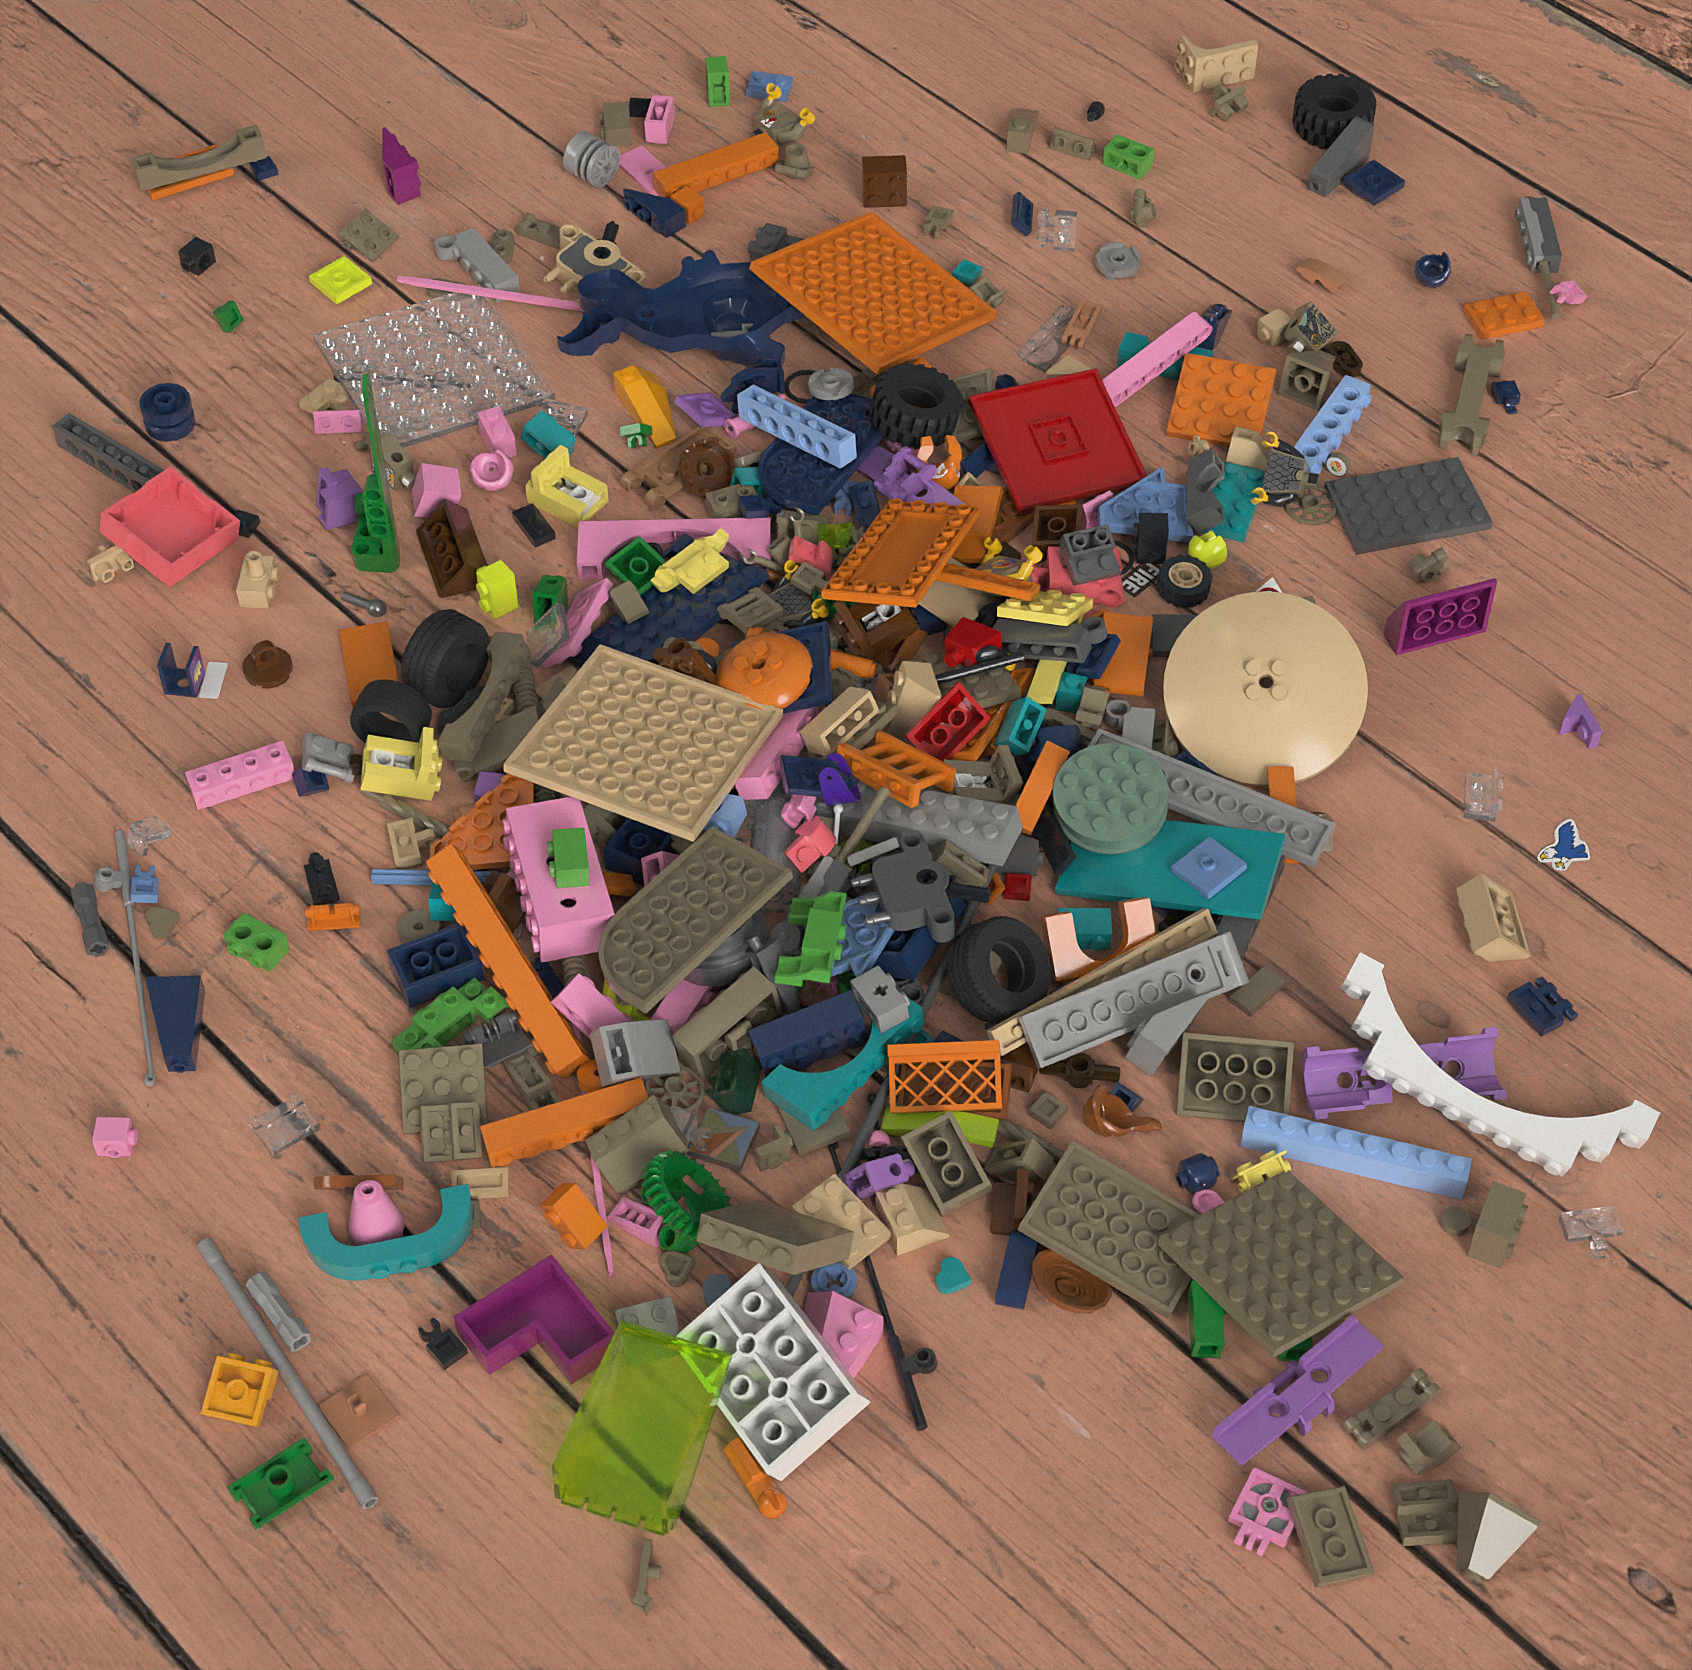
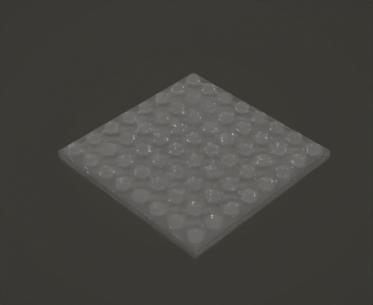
[313,284,555,448]

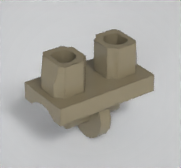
[1209,85,1249,122]

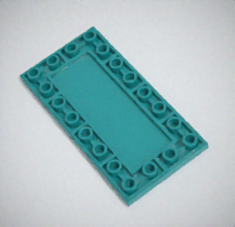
[1055,820,1286,920]

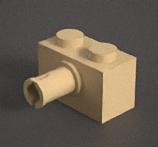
[236,551,280,608]

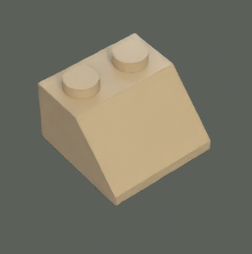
[876,1183,950,1256]

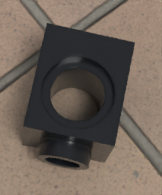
[178,237,216,276]

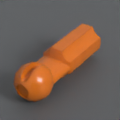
[723,1437,787,1519]

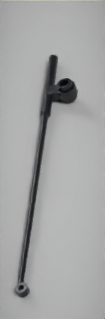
[828,1142,938,1431]

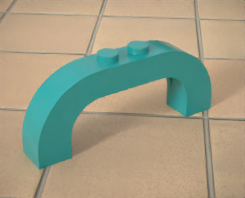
[298,1184,474,1281]

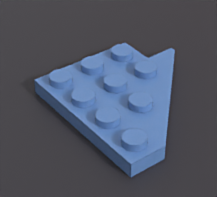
[1097,468,1193,543]
[801,892,895,978]

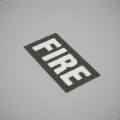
[1122,563,1161,598]

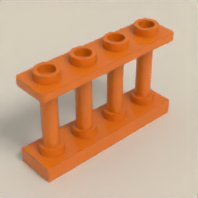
[836,731,956,808]

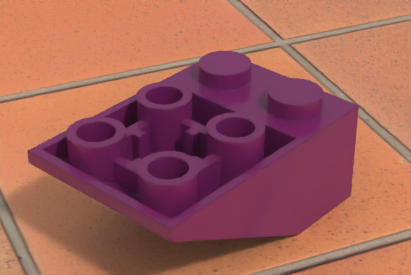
[382,127,421,205]

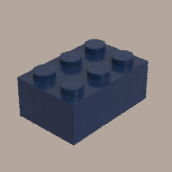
[387,923,485,1008]

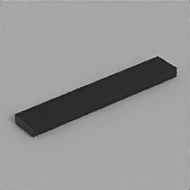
[1015,754,1076,875]

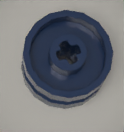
[139,383,196,442]

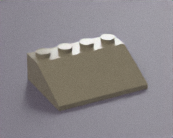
[1177,1033,1294,1122]

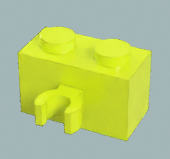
[476,560,519,620]

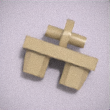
[87,545,134,583]

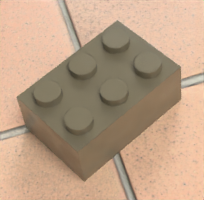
[901,1111,992,1218]

